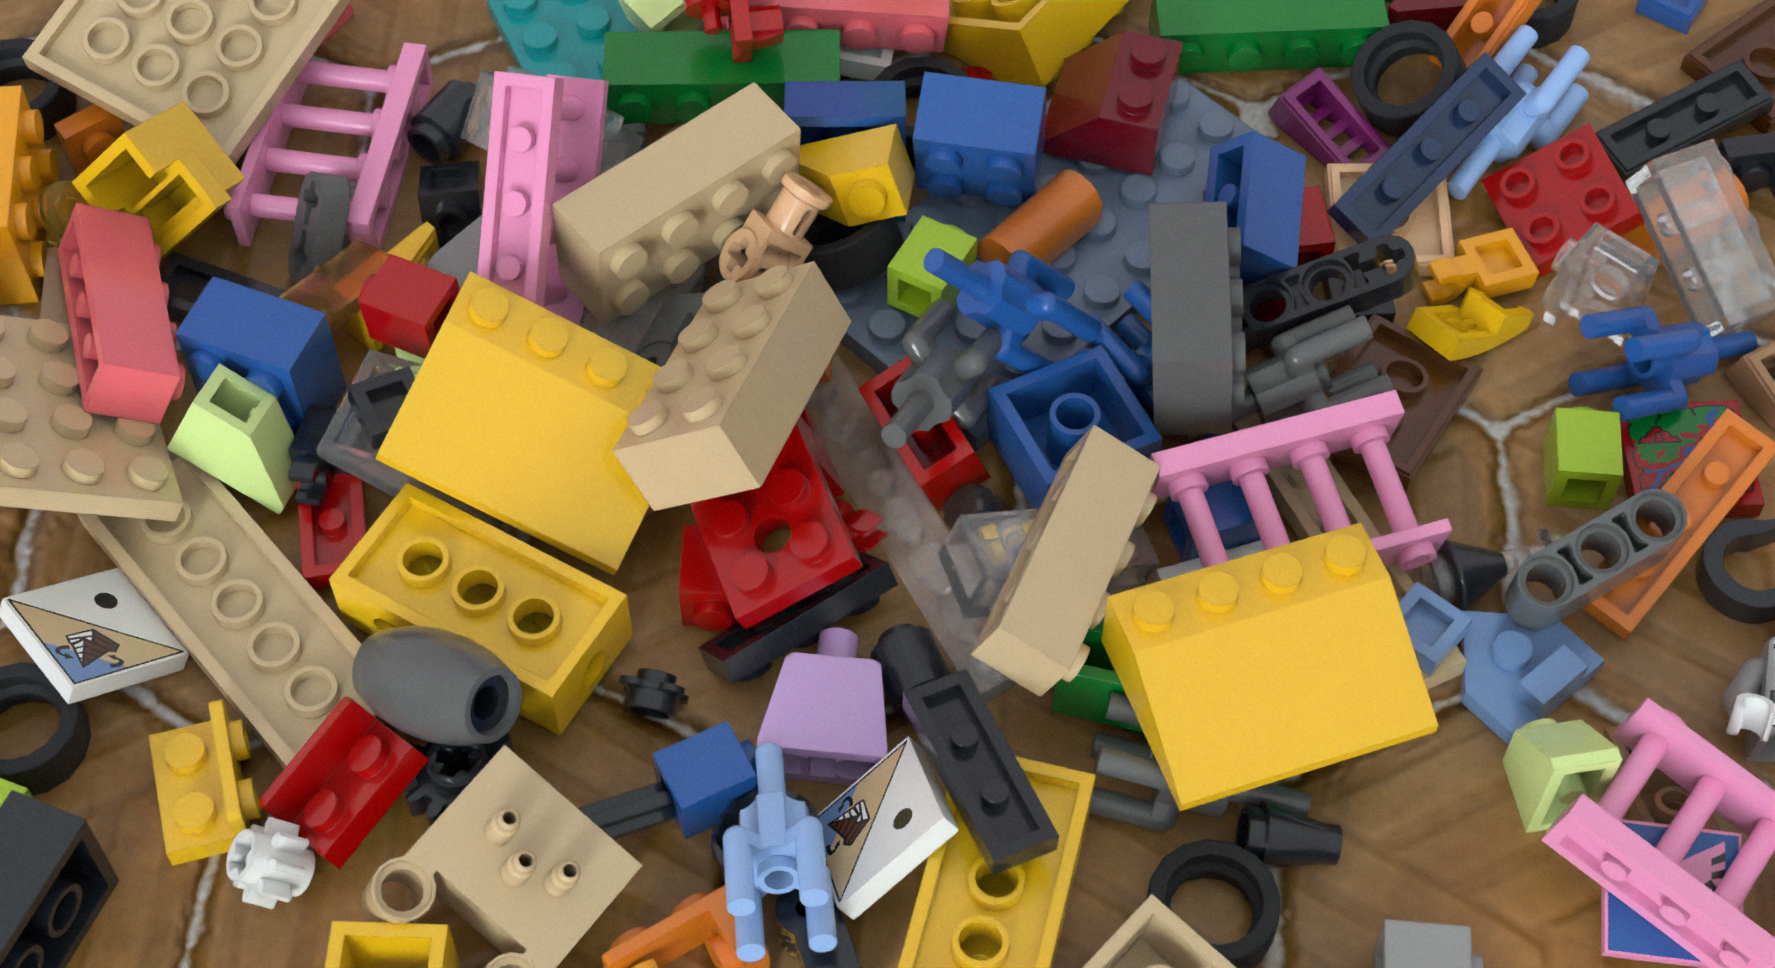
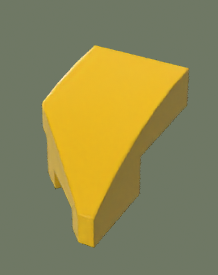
[1406,287,1535,361]

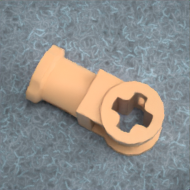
[719,171,833,282]

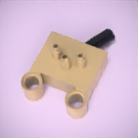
[360,745,675,968]

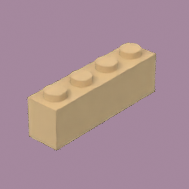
[971,425,1161,697]

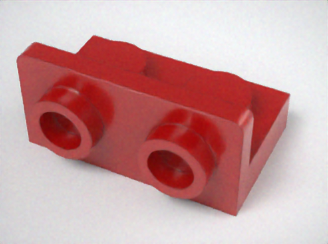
[259,697,429,870]

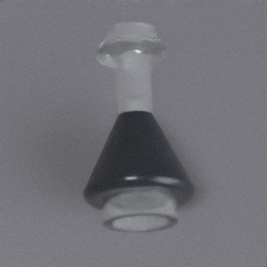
[1419,528,1564,611]

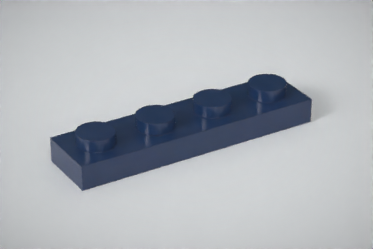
[1327,52,1527,244]

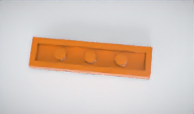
[1582,408,1775,641]

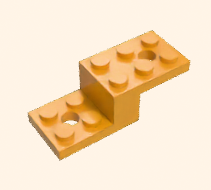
[0,85,59,305]

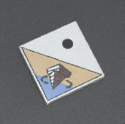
[0,567,189,704]
[818,736,959,920]

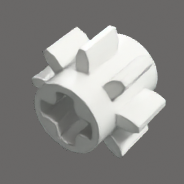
[226,817,315,909]

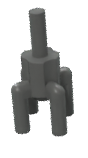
[881,300,1002,448]
[1185,304,1394,442]
[1090,692,1311,832]

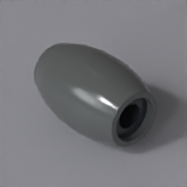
[352,625,522,746]

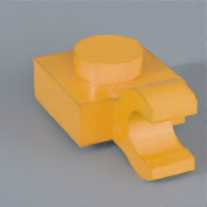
[1421,227,1539,305]

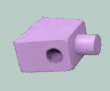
[756,628,887,785]

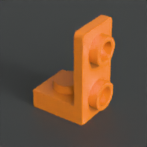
[602,885,770,968]

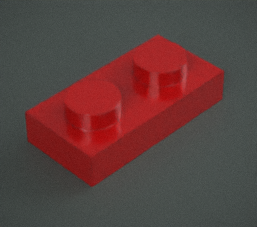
[297,462,368,590]

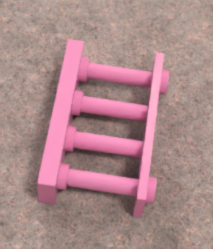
[224,42,435,262]
[477,71,609,326]
[1149,390,1452,570]
[1541,698,1775,968]

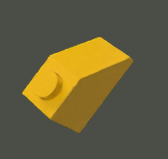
[799,124,915,227]

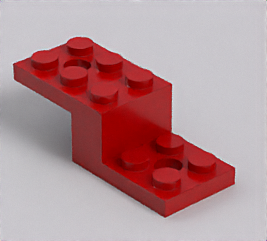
[690,404,863,629]

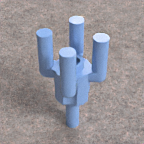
[1447,25,1590,200]
[723,743,837,962]

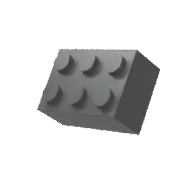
[1149,201,1246,435]

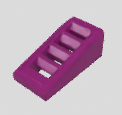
[1268,67,1390,167]

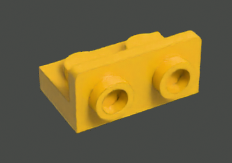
[148,699,261,866]

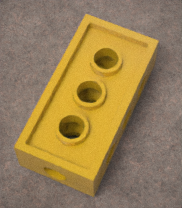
[329,483,633,736]
[898,756,1096,968]

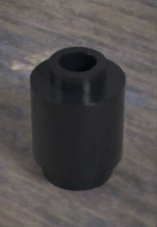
[407,80,491,165]
[870,623,951,726]

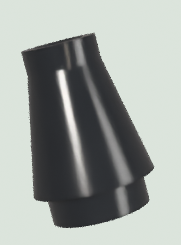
[1235,801,1342,869]

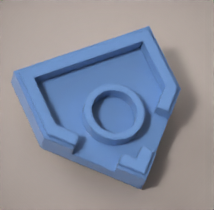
[1459,610,1605,745]

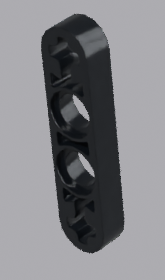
[1242,235,1420,353]

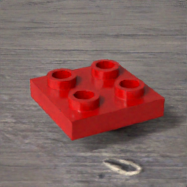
[1481,123,1645,280]

